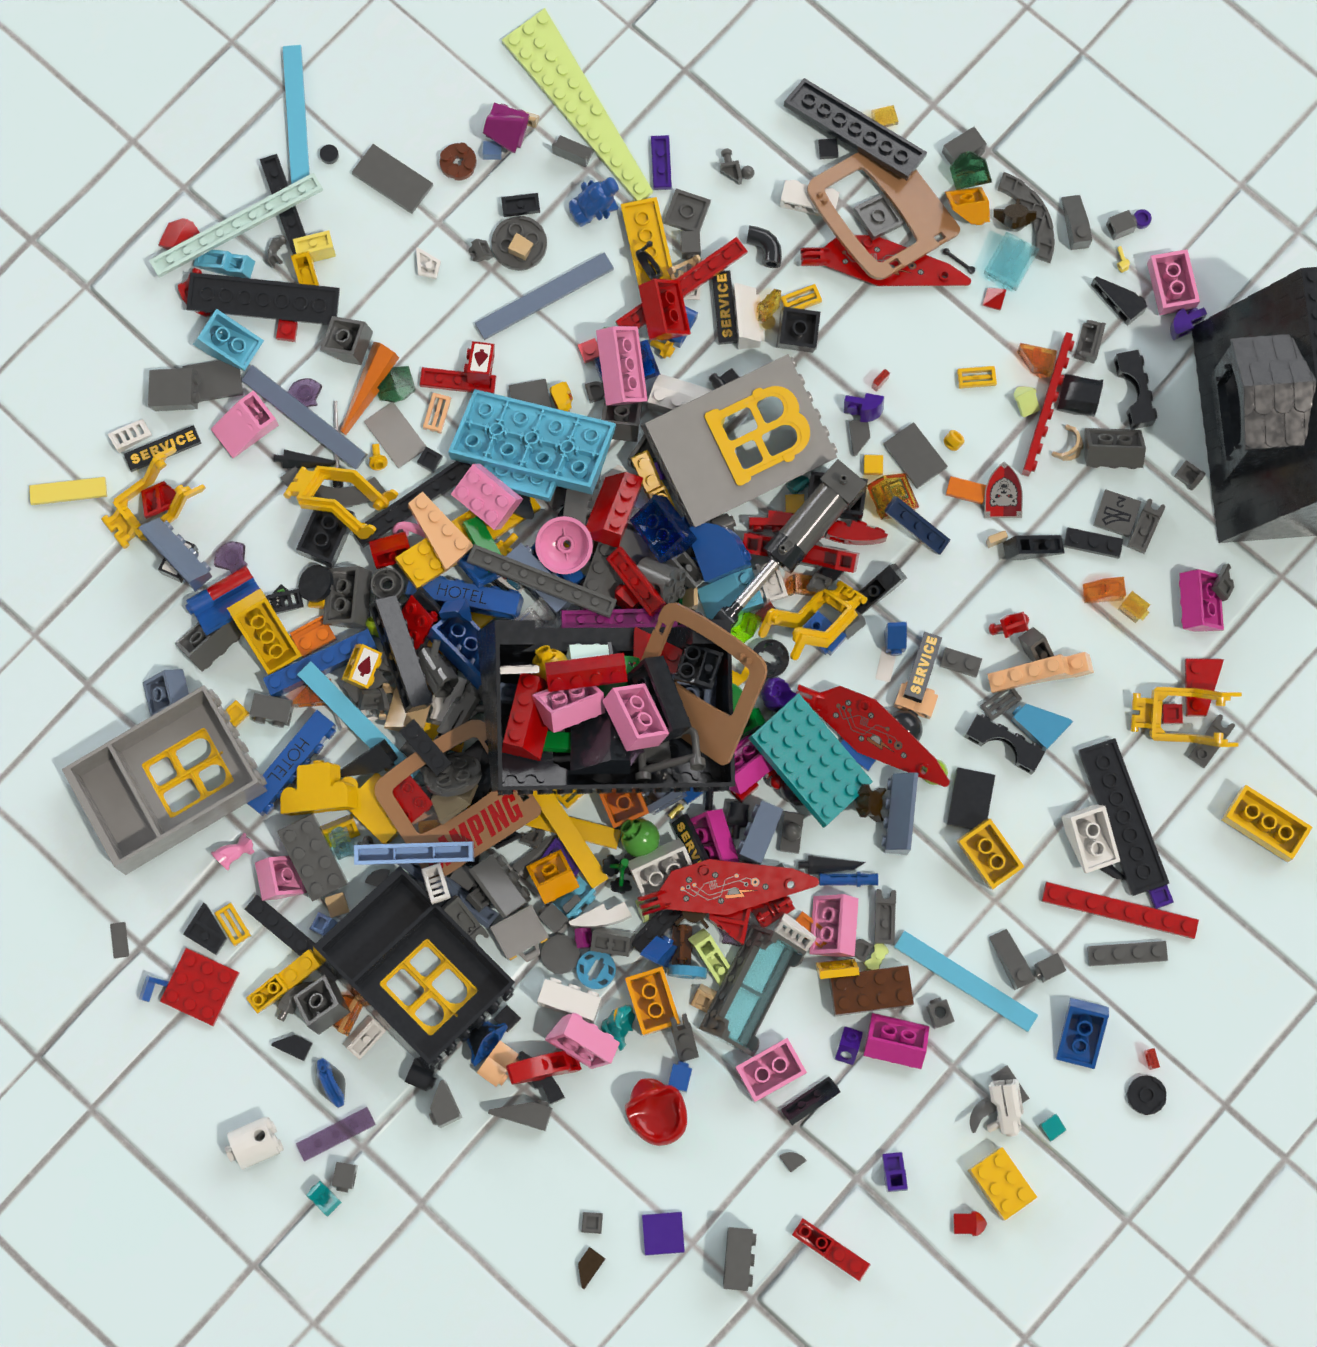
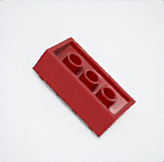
[586,472,643,548]
[502,673,548,761]

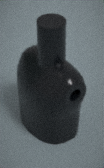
[726,802,750,839]

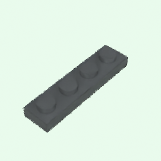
[1087,941,1168,967]

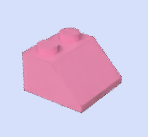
[255,856,307,901]

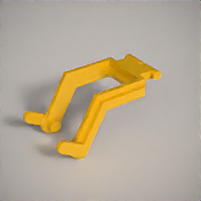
[101,446,206,549]
[283,466,398,539]
[758,581,867,660]
[1131,687,1242,747]

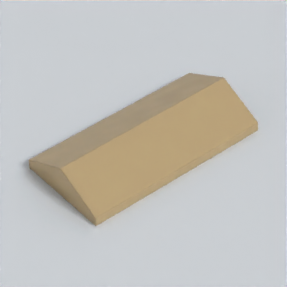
[384,666,434,732]

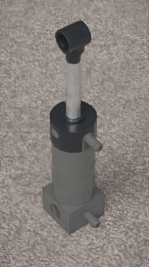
[712,459,867,629]

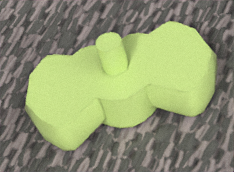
[864,944,889,970]

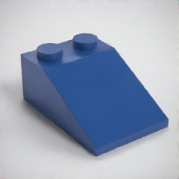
[1056,998,1109,1069]

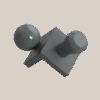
[720,148,755,185]

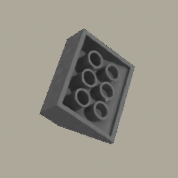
[583,529,653,609]

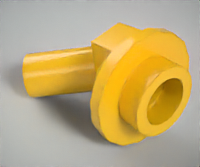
[650,340,675,359]
[369,444,388,470]
[496,533,519,556]

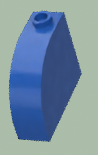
[686,523,752,583]

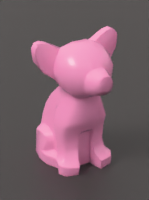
[211,833,255,871]

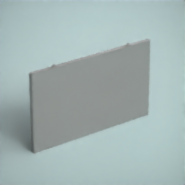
[364,401,426,469]

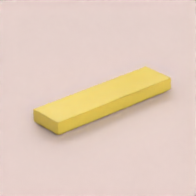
[29,477,107,505]

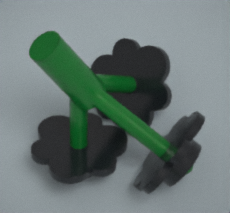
[602,853,637,894]

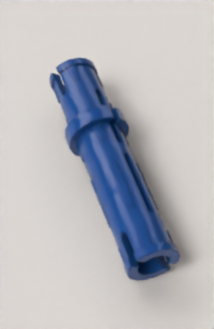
[819,872,878,887]

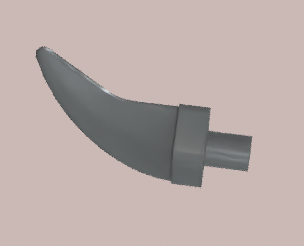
[277,981,315,1021]
[970,1097,997,1133]

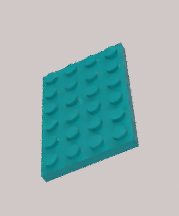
[748,693,873,828]

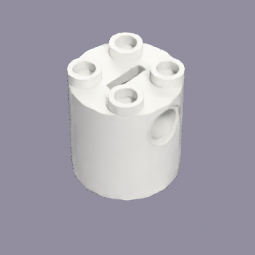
[225,1117,284,1170]

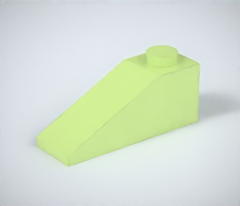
[688,928,730,987]

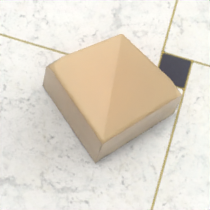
[508,233,534,261]

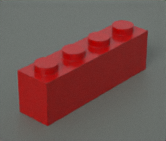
[545,653,628,692]

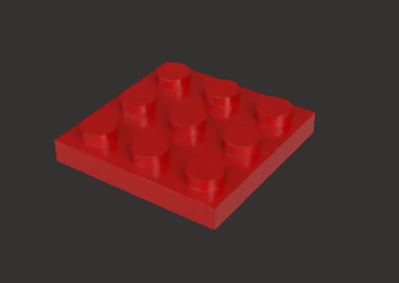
[160,948,240,1027]

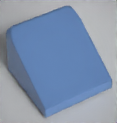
[483,141,502,160]
[309,912,338,936]

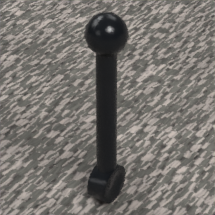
[943,248,975,274]

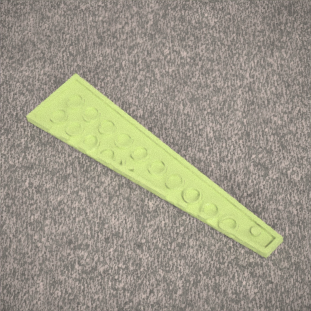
[502,8,653,201]

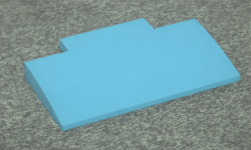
[448,389,616,502]

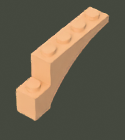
[987,652,1094,693]

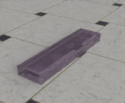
[296,1107,376,1162]

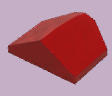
[158,218,200,250]
[141,481,176,519]

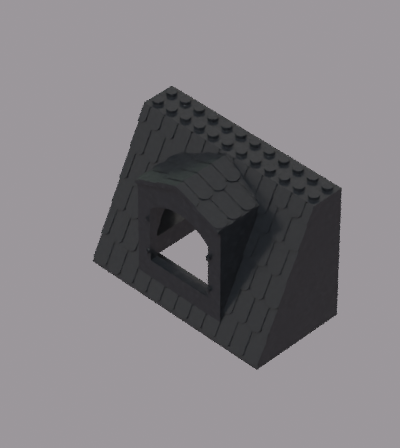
[1192,267,1317,543]
[477,619,735,796]

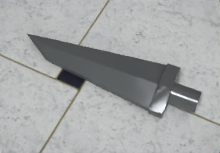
[511,835,558,880]

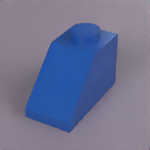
[884,622,907,656]
[640,935,678,968]

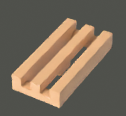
[423,393,451,434]

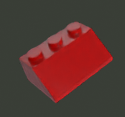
[638,279,691,340]

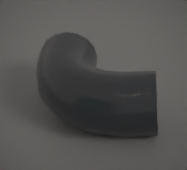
[746,225,782,268]

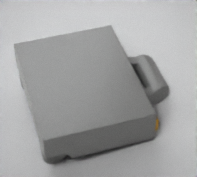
[490,905,549,962]

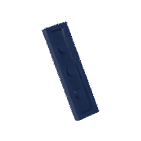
[884,496,951,555]

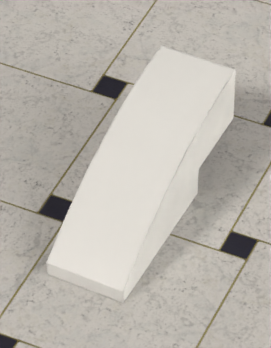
[569,902,632,928]

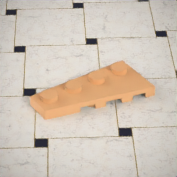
[408,492,473,572]

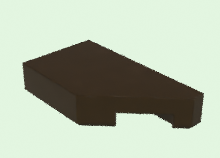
[578,1247,606,1289]

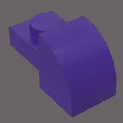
[1170,307,1207,341]
[844,393,884,422]
[882,1152,908,1192]

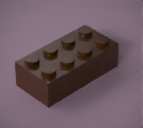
[829,965,914,1017]

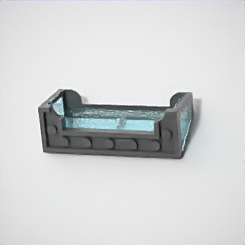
[699,924,807,1057]

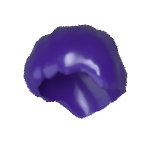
[761,677,797,712]

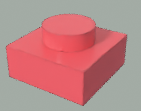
[578,338,600,363]

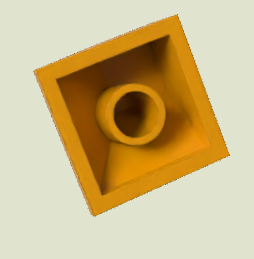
[945,187,990,225]

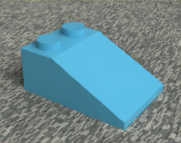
[193,309,264,371]
[698,567,764,620]

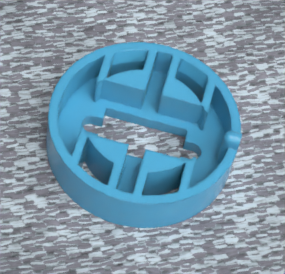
[576,951,616,989]
[667,965,707,979]

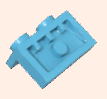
[553,876,596,921]

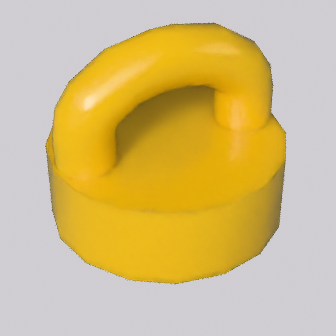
[944,430,965,451]

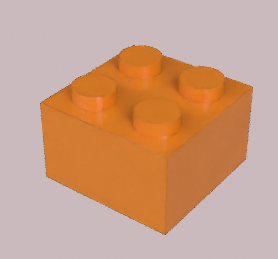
[599,789,650,828]

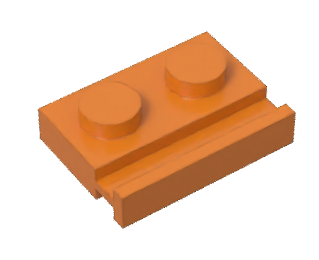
[289,615,337,658]

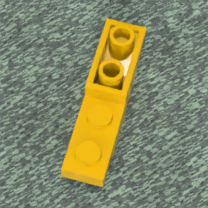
[630,450,680,525]
[246,949,322,1014]

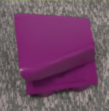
[483,102,530,153]

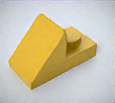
[291,251,319,286]

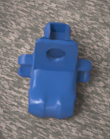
[569,177,619,227]

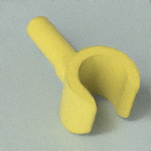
[1117,246,1130,273]

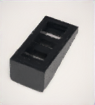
[266,589,304,614]

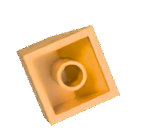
[526,849,580,904]

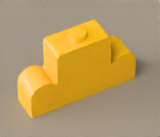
[280,760,358,816]
[341,773,399,844]

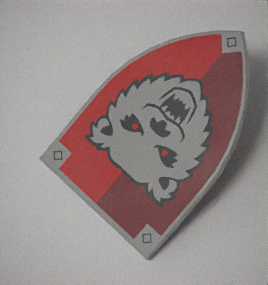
[984,461,1023,518]

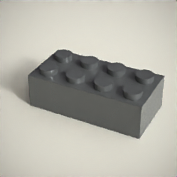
[277,813,348,902]

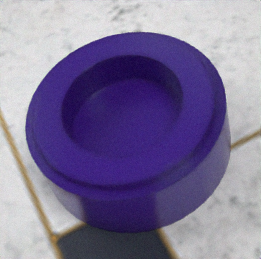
[1134,209,1152,229]

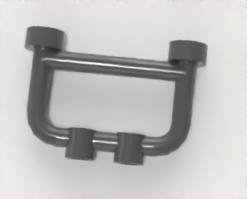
[635,727,706,784]

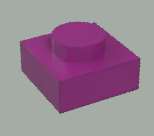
[574,928,592,949]

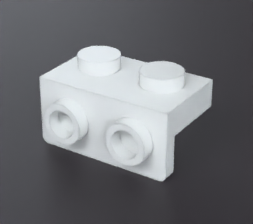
[753,563,788,604]

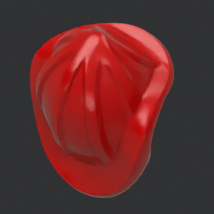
[625,1078,688,1146]

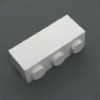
[780,180,840,216]

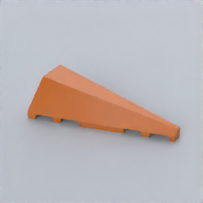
[340,342,399,435]

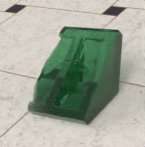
[950,151,992,190]
[377,366,416,403]

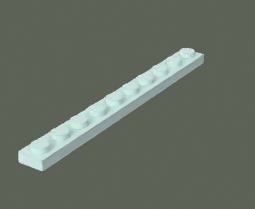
[149,173,323,278]

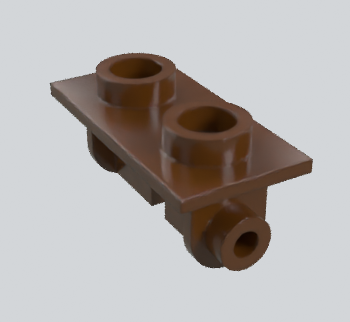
[671,924,692,965]

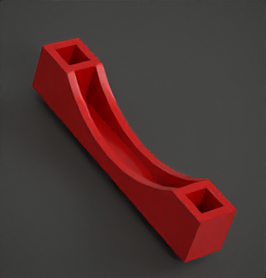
[743,532,860,573]

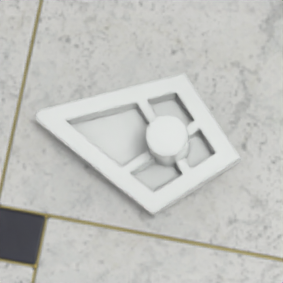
[416,247,441,279]

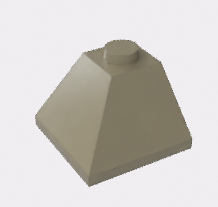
[431,785,478,825]

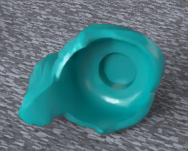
[601,1005,635,1051]

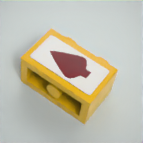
[341,644,382,689]

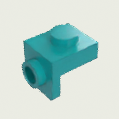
[306,1181,342,1217]

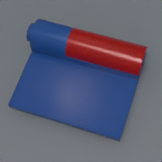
[185,566,260,636]

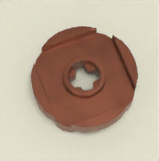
[440,142,477,181]

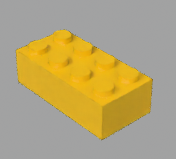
[227,588,302,675]
[1221,785,1313,862]

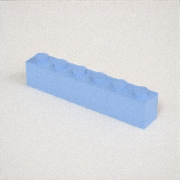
[354,842,474,865]

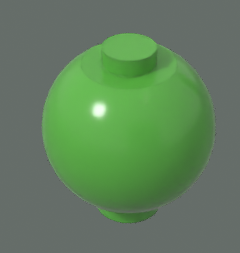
[620,819,660,857]

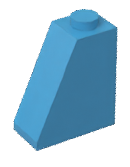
[1011,704,1073,751]

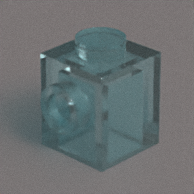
[328,827,354,860]

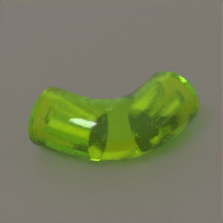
[731,611,762,643]

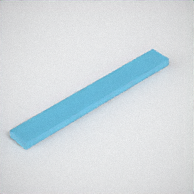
[283,45,310,184]
[297,661,420,778]
[894,930,1038,1032]

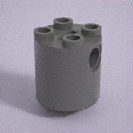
[637,557,687,604]

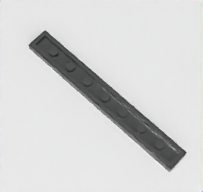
[467,544,617,619]

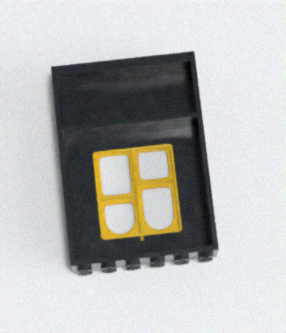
[313,866,515,1072]

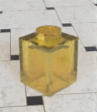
[1118,591,1150,623]

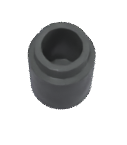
[708,513,736,531]

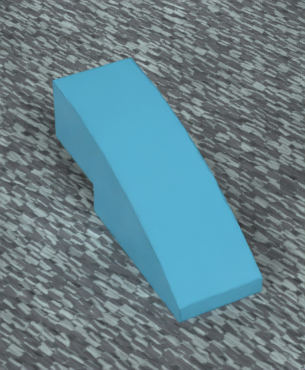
[193,250,255,279]

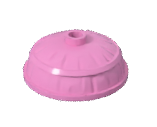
[535,516,593,574]

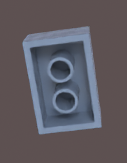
[736,800,783,865]

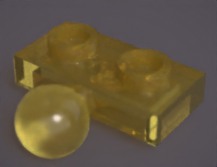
[757,289,781,329]

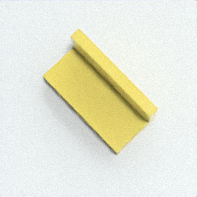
[293,230,336,262]

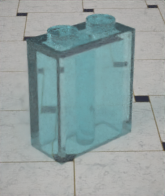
[984,231,1039,291]

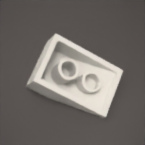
[1061,804,1120,873]

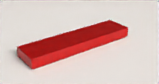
[420,367,497,394]
[606,546,666,617]

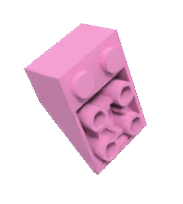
[211,390,279,458]

